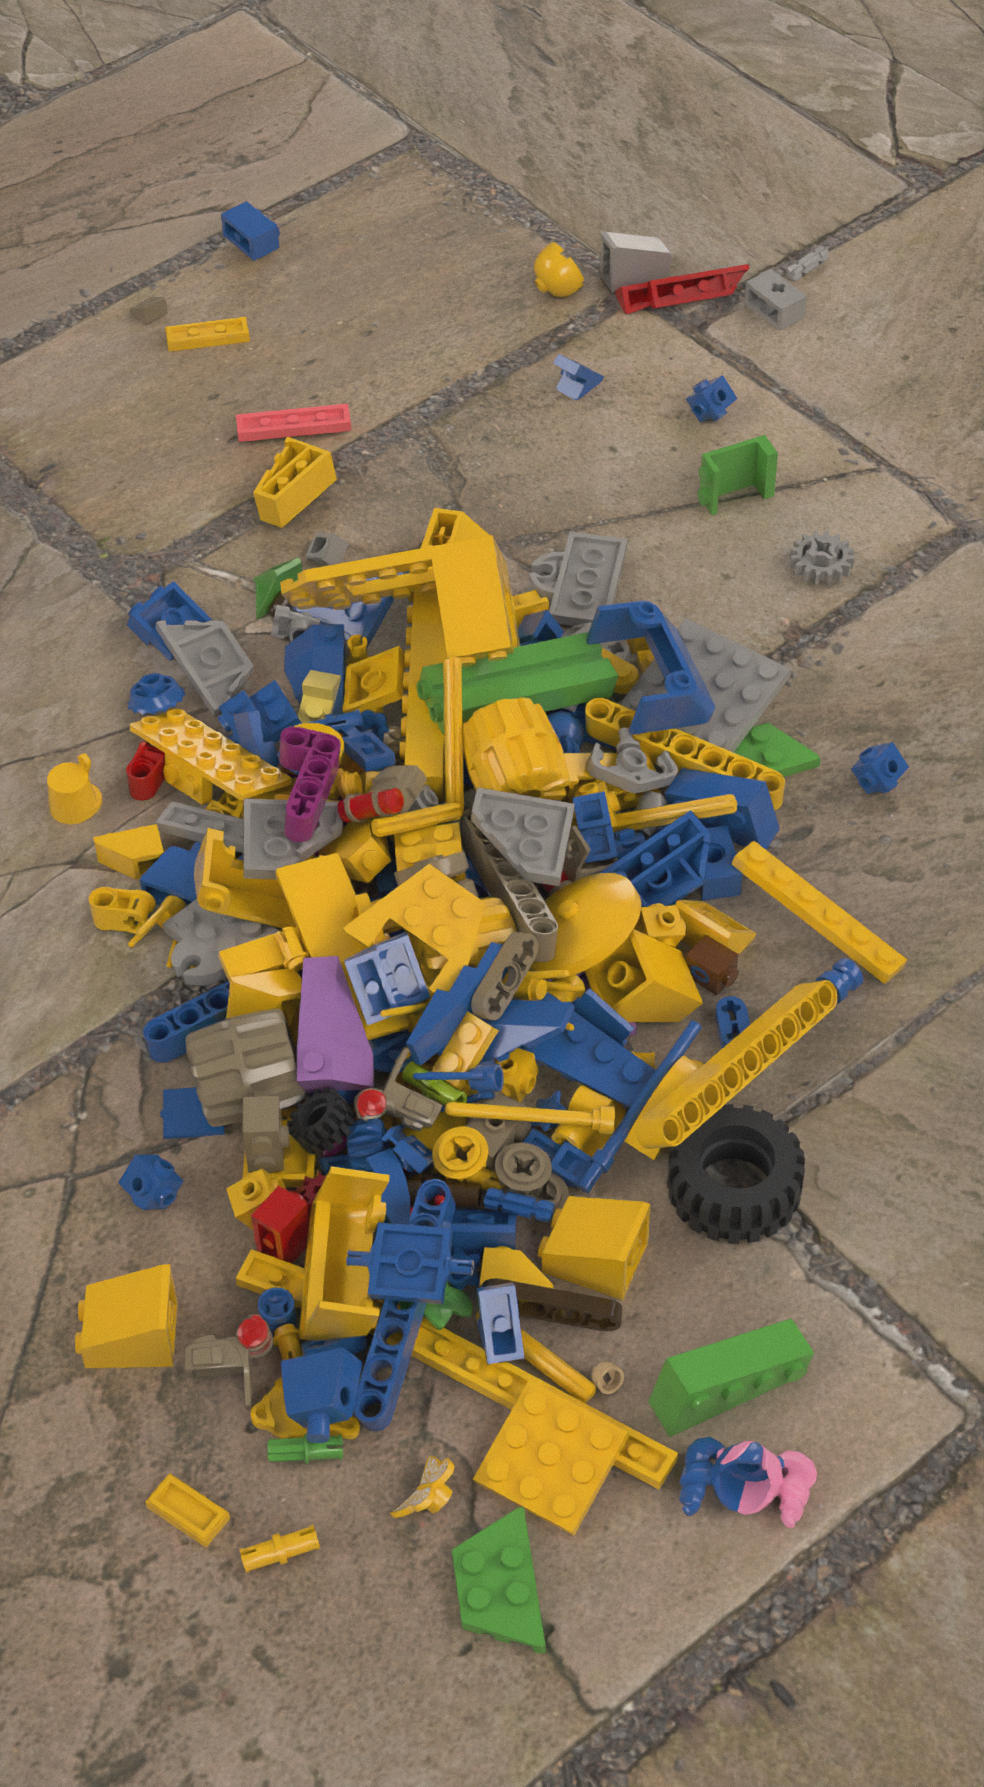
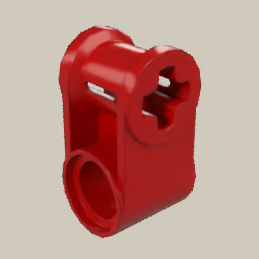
[126,741,165,801]

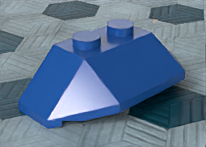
[600,810,711,907]

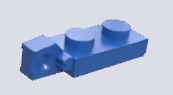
[341,725,396,772]

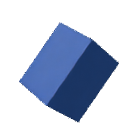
[450,1209,517,1259]

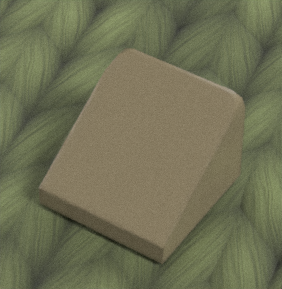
[130,297,168,325]

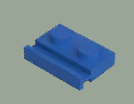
[381,1124,434,1174]

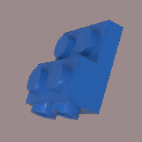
[127,581,213,661]
[217,680,303,747]

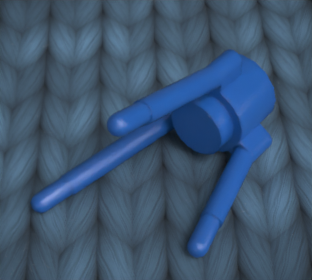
[413,1060,504,1112]

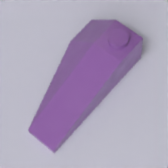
[297,956,374,1093]

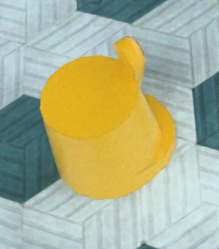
[47,753,102,824]

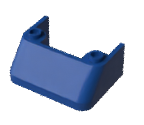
[586,601,715,735]

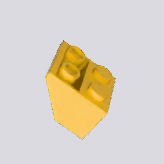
[421,508,490,548]
[226,968,302,1047]

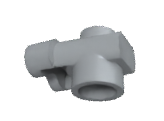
[271,605,320,642]

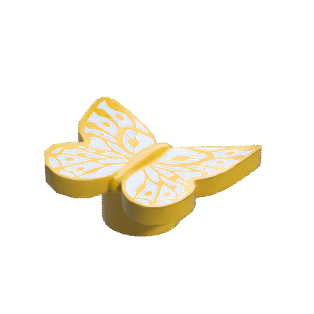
[389,1456,455,1518]

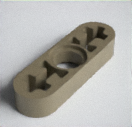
[471,932,539,1020]

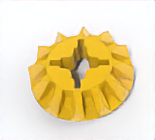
[432,1126,490,1182]

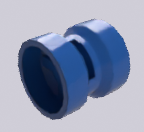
[816,958,864,1004]
[258,1287,297,1337]

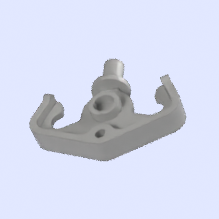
[586,727,678,793]

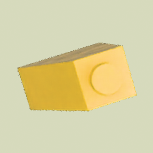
[318,818,391,883]

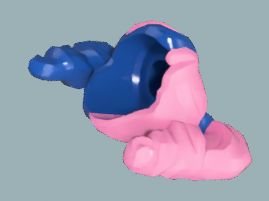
[679,1437,817,1528]

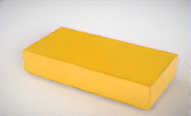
[145,1473,230,1548]

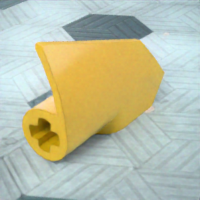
[551,1085,626,1158]

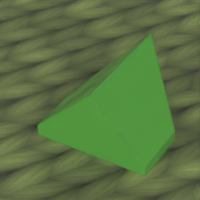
[253,557,302,620]

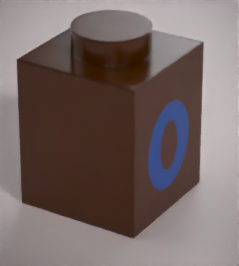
[686,935,739,995]

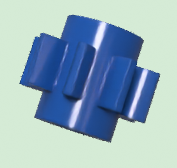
[614,828,646,860]

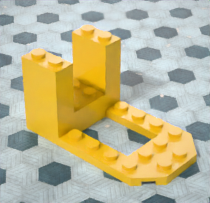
[280,535,520,667]

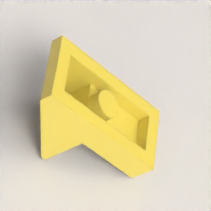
[298,670,341,723]

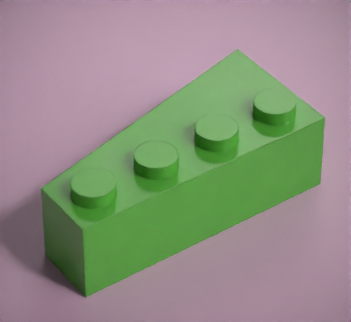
[648,1318,814,1437]

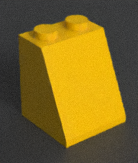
[585,929,703,1022]
[538,1196,650,1300]
[75,1264,178,1368]

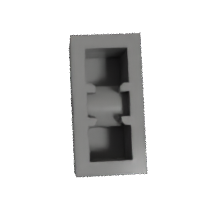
[744,269,807,331]

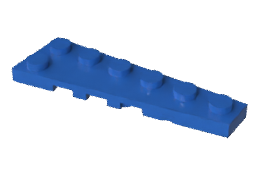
[518,992,656,1110]

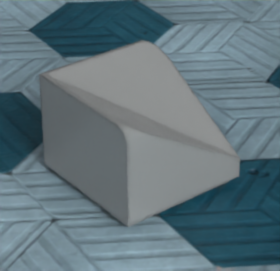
[305,532,349,566]

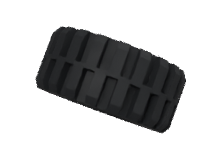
[667,1104,805,1244]

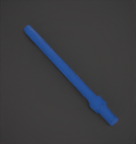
[577,1020,702,1193]

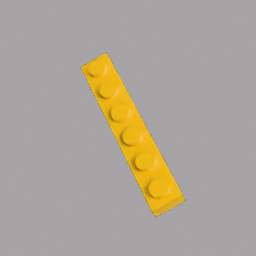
[731,841,908,984]

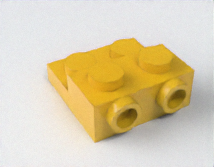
[342,646,405,714]
[394,822,466,881]

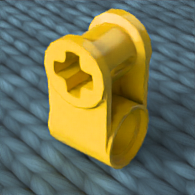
[88,887,156,934]

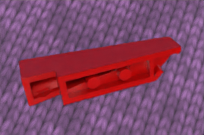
[614,264,750,314]

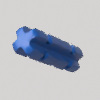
[484,1188,554,1222]

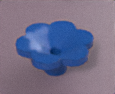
[358,710,389,742]

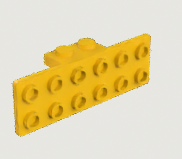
[130,709,291,805]
[275,853,410,1040]

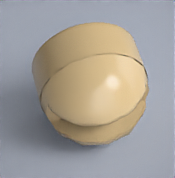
[591,1361,624,1394]

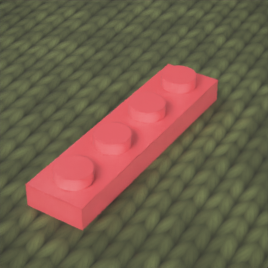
[236,404,351,442]

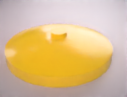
[528,873,641,979]

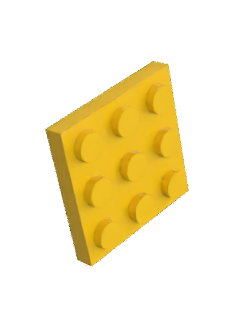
[473,1380,629,1536]

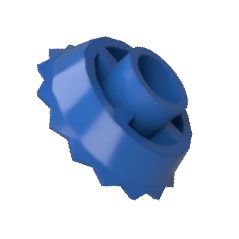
[127,673,186,715]

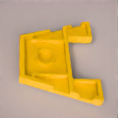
[342,864,486,994]

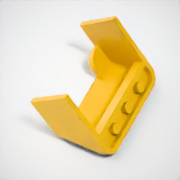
[299,1166,390,1341]

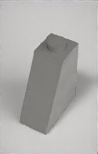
[600,232,672,292]

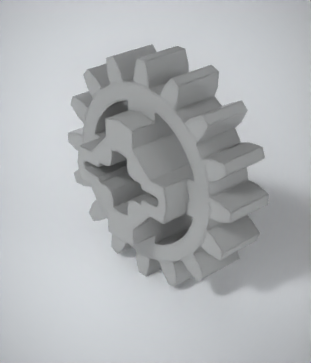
[790,531,855,585]

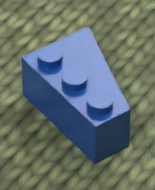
[665,768,780,849]

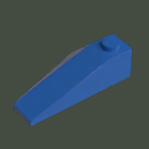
[284,624,346,725]
[439,1000,575,1063]

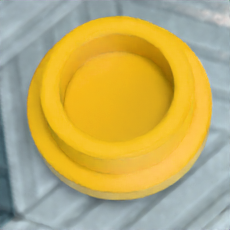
[337,771,364,799]

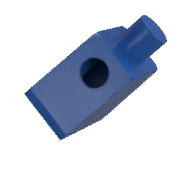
[140,842,202,906]
[281,1347,362,1443]

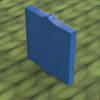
[573,988,635,1046]
[160,1087,225,1139]

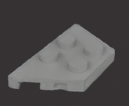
[156,621,254,717]

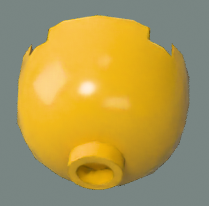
[534,242,585,298]

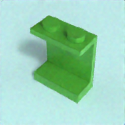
[697,435,778,515]

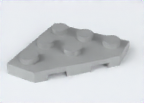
[471,787,575,886]
[243,798,343,879]

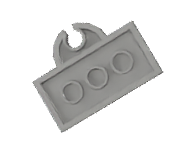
[529,532,628,626]
[163,899,278,986]

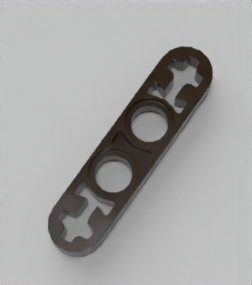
[482,1278,622,1332]

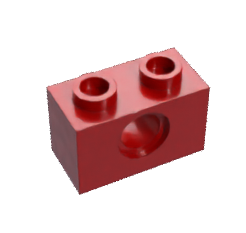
[251,1185,309,1264]

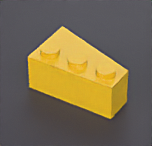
[253,436,337,528]

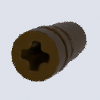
[407,1172,482,1211]

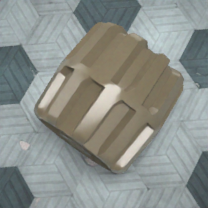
[185,1009,306,1127]

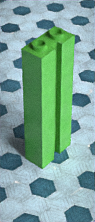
[416,632,618,734]

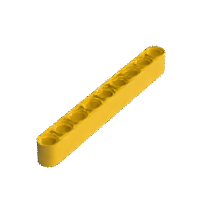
[636,980,837,1149]

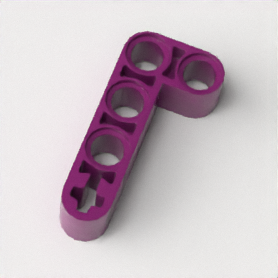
[279,726,341,843]

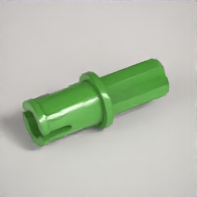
[267,1433,343,1464]

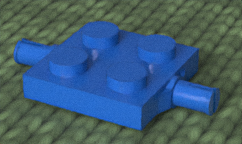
[346,1222,474,1305]

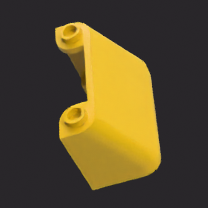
[194,828,323,928]

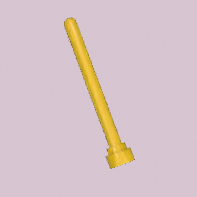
[445,1102,615,1135]

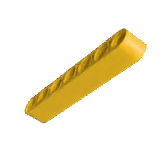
[585,698,785,811]

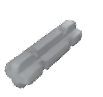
[785,246,829,281]

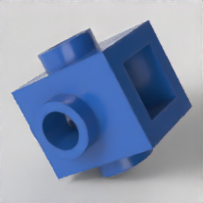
[686,375,738,423]
[851,742,909,794]
[118,1155,184,1210]

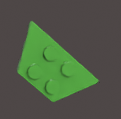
[711,723,820,777]
[452,1507,546,1653]

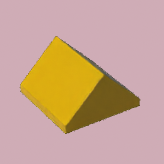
[675,900,757,955]

